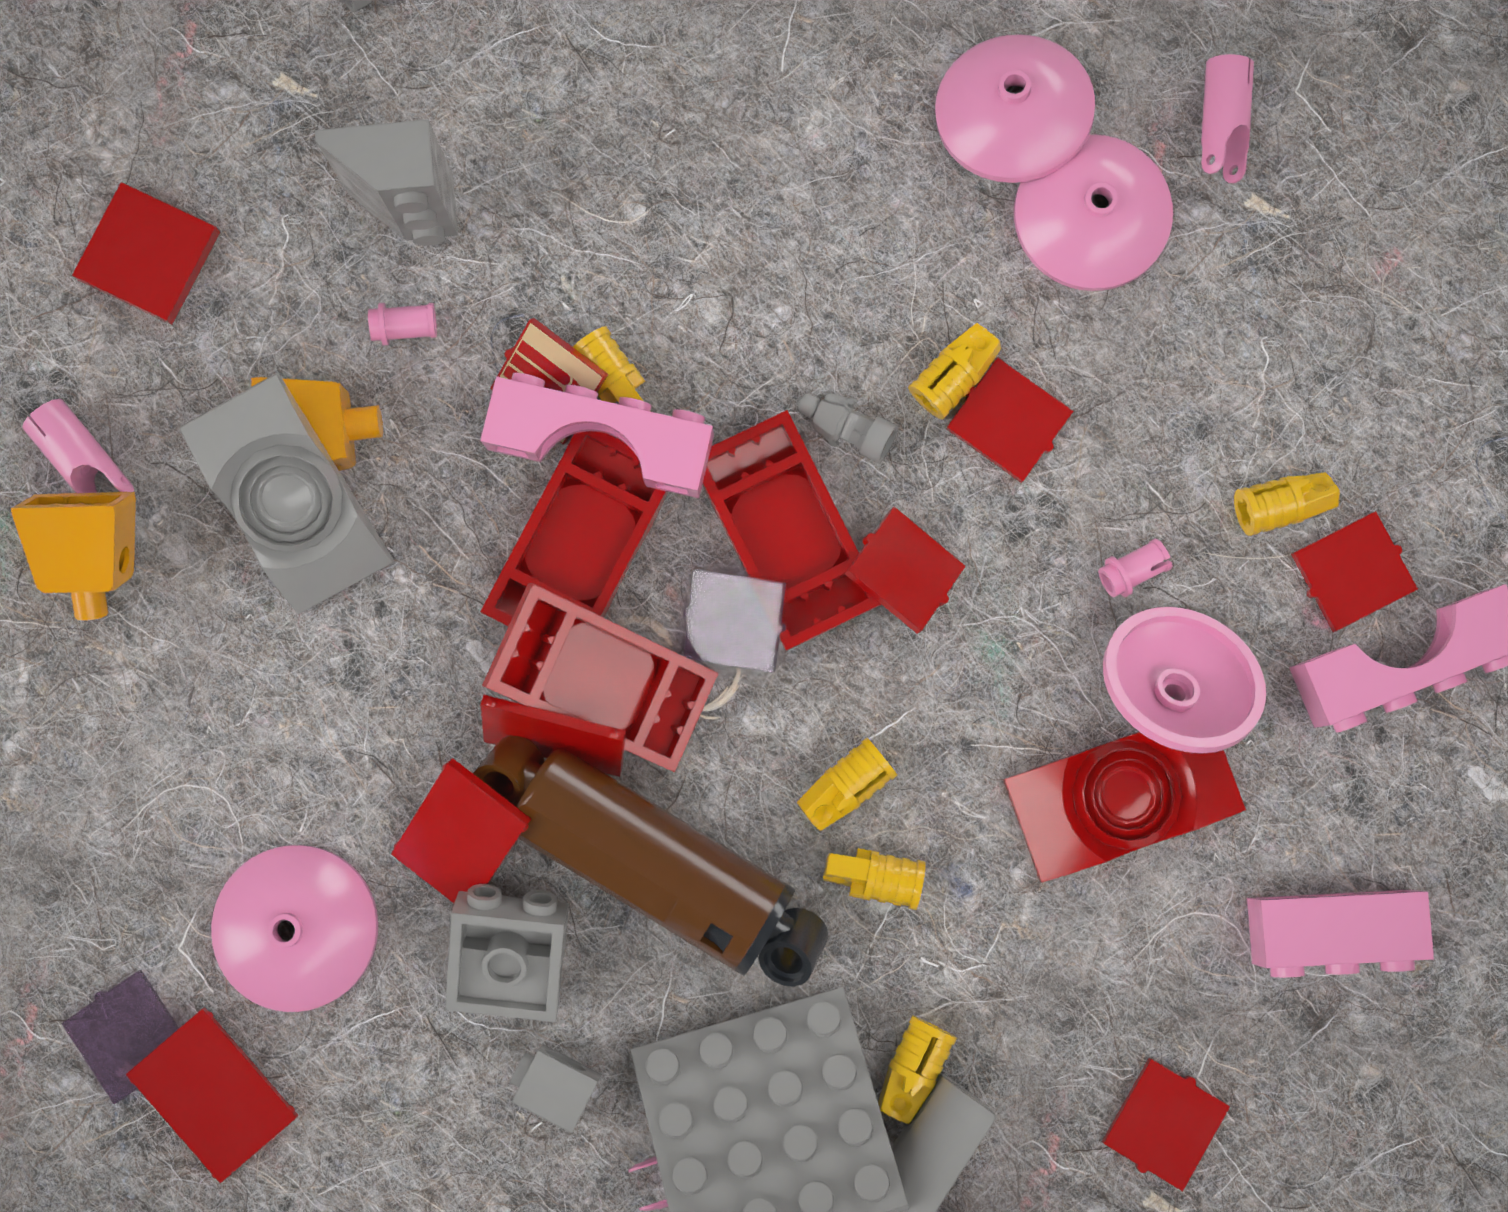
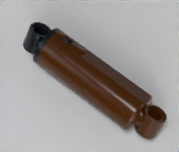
[473,735,829,987]

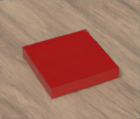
[72,182,220,325]

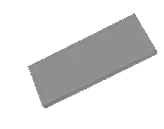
[891,1073,997,1212]

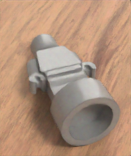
[796,393,899,464]

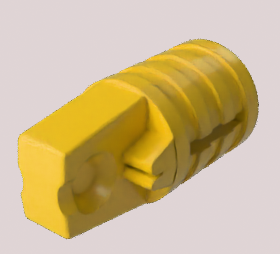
[908,323,1001,420]
[573,326,651,412]
[1234,472,1340,536]
[797,737,898,831]
[823,848,926,910]
[878,1015,957,1124]

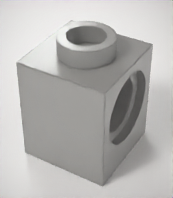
[510,1044,602,1133]

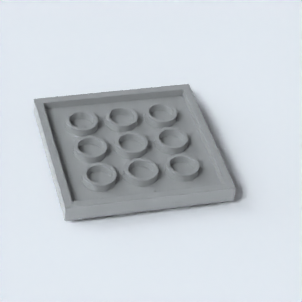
[630,987,909,1212]

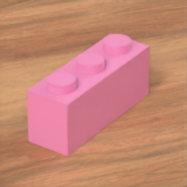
[1247,890,1434,978]

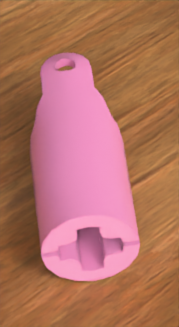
[1201,54,1254,183]
[22,399,134,493]

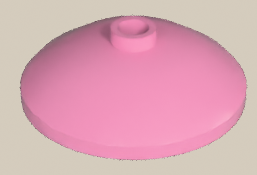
[935,35,1095,183]
[1014,134,1173,291]
[1103,607,1266,753]
[211,845,378,1012]

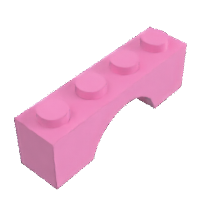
[480,373,714,498]
[1289,584,1508,733]

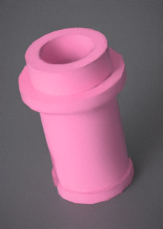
[368,303,437,346]
[1098,538,1172,597]

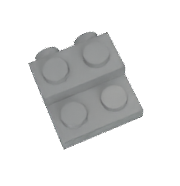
[445,884,569,1022]

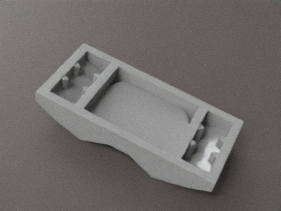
[179,373,394,614]

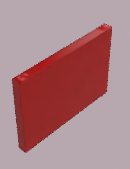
[480,695,626,777]
[391,758,531,904]
[125,1007,298,1184]

